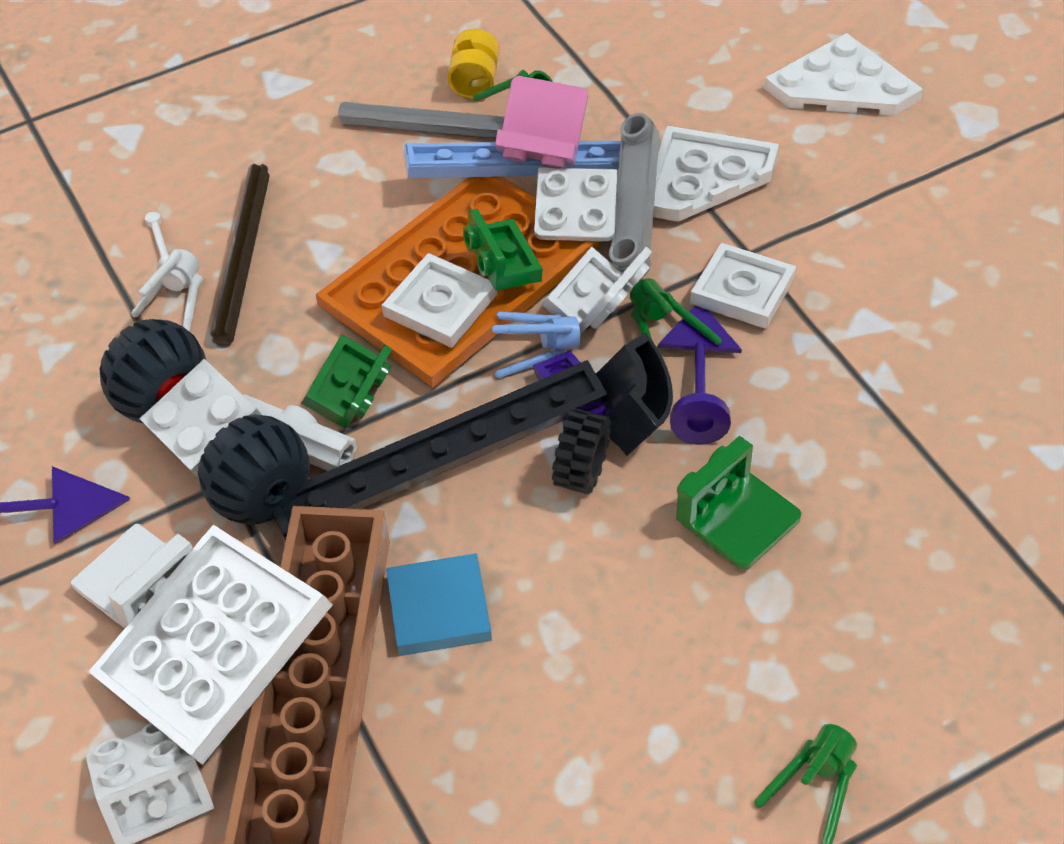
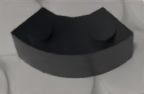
[596,333,673,456]

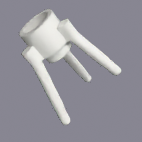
[131,249,203,331]

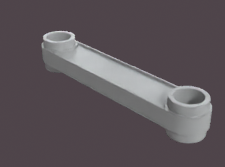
[609,113,661,276]

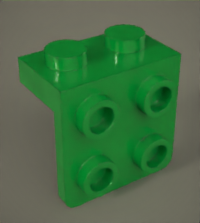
[676,435,801,570]

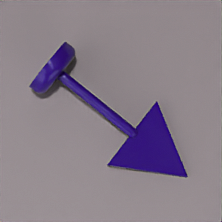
[658,306,742,445]
[0,466,130,545]

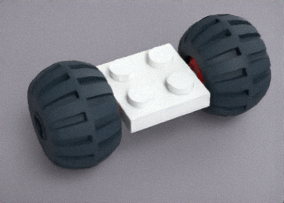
[99,319,310,525]

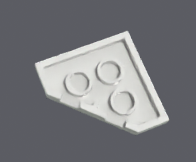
[764,33,923,116]
[653,126,779,222]

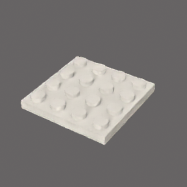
[88,525,333,765]

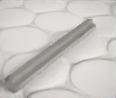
[338,102,505,138]

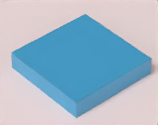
[386,553,492,656]

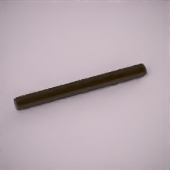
[210,164,270,346]

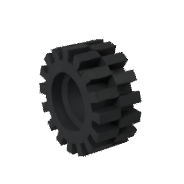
[552,408,611,495]

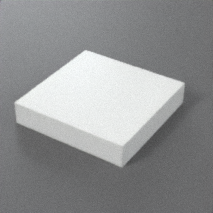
[690,243,797,329]
[382,253,497,348]

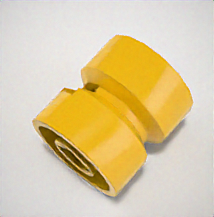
[447,29,500,99]

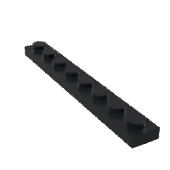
[273,360,607,541]

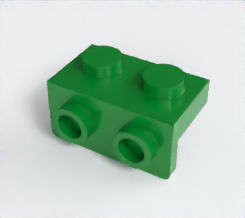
[463,209,543,291]
[301,334,392,429]

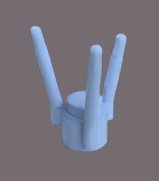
[492,311,580,378]

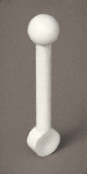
[145,211,169,267]

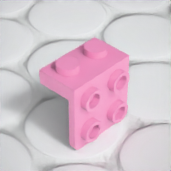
[495,76,588,168]

